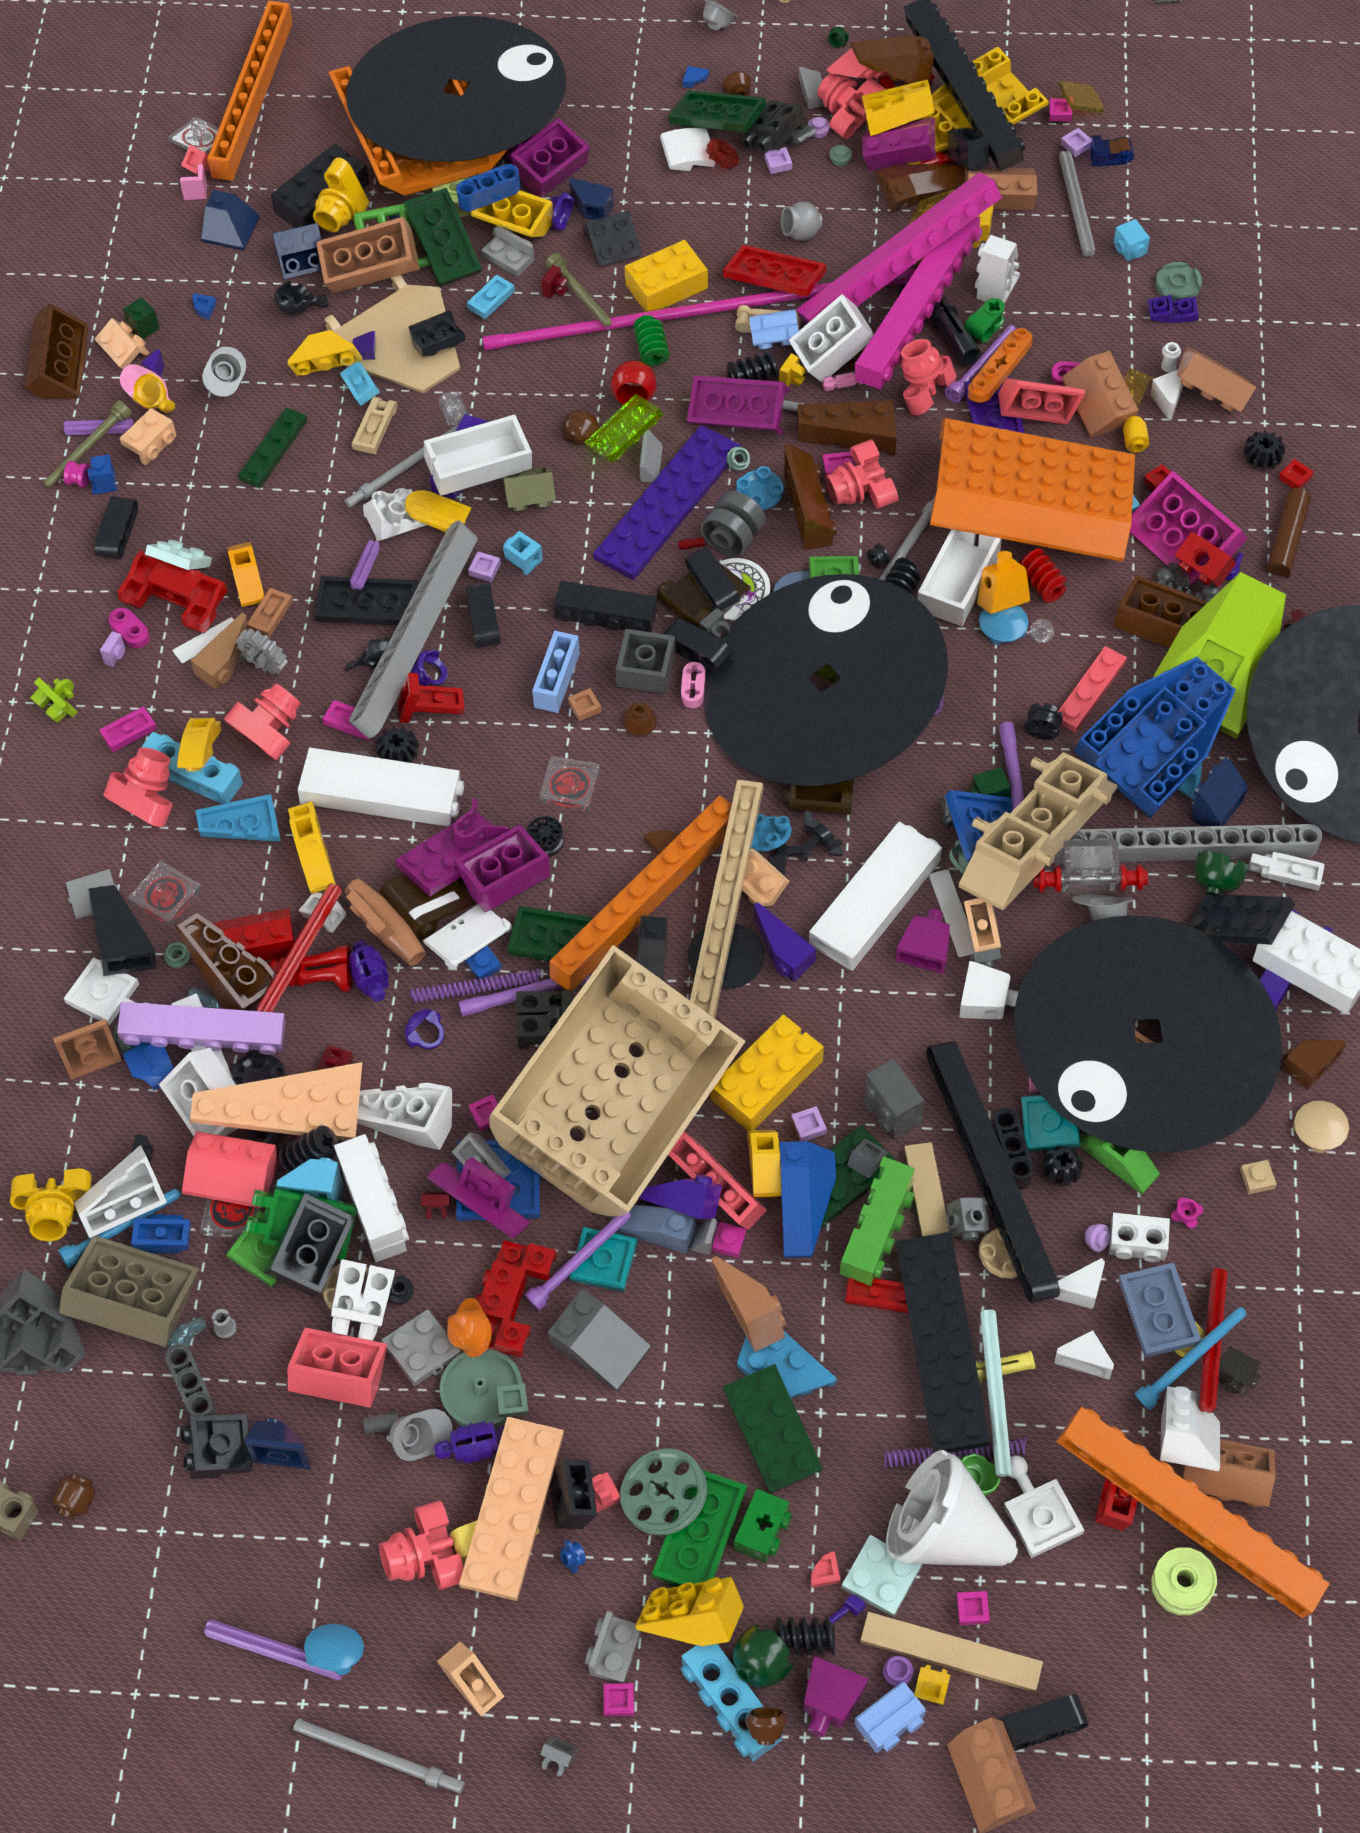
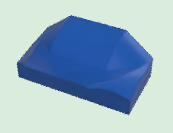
[123,1042,174,1091]
[131,1214,191,1254]

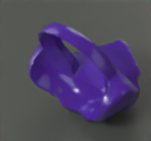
[549,192,574,231]
[410,650,448,686]
[405,1009,445,1050]

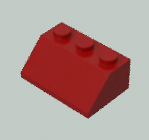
[212,908,295,961]

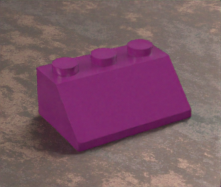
[863,117,936,171]
[510,118,590,198]
[454,824,551,913]

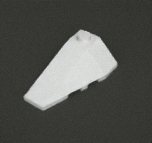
[357,1083,452,1150]

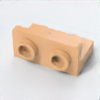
[742,848,789,906]

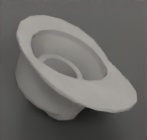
[703,0,738,31]
[202,346,246,397]
[1072,894,1134,921]
[386,1409,452,1461]

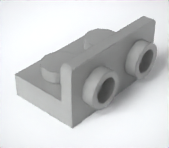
[481,225,534,277]
[585,1611,641,1683]

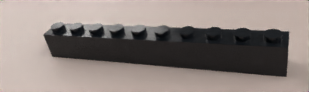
[904,0,1025,172]

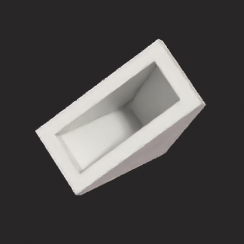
[1150,370,1183,419]
[1054,1258,1105,1309]
[1054,1331,1114,1380]

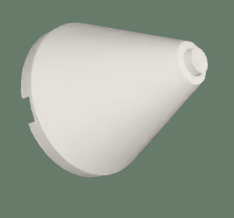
[886,1450,1018,1566]

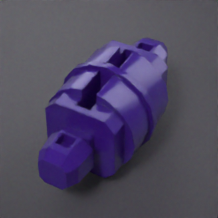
[349,940,389,1002]
[434,1421,504,1464]

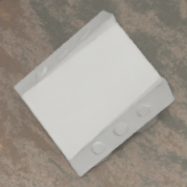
[363,488,426,541]

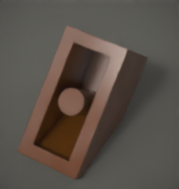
[1282,1039,1346,1090]

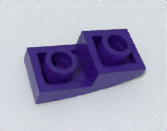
[1148,295,1199,323]

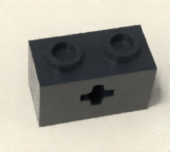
[948,127,989,171]
[550,1459,597,1529]

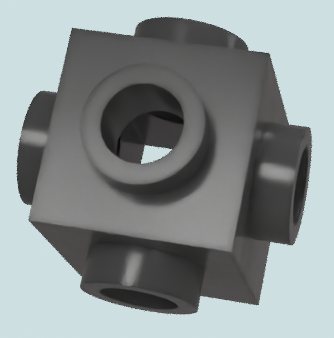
[946,1198,989,1242]

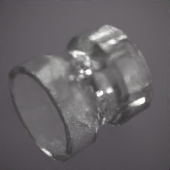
[438,391,468,425]

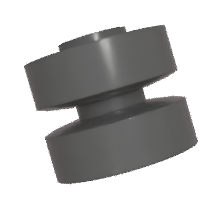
[701,491,766,557]

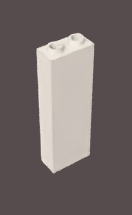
[298,748,464,827]
[809,822,942,971]

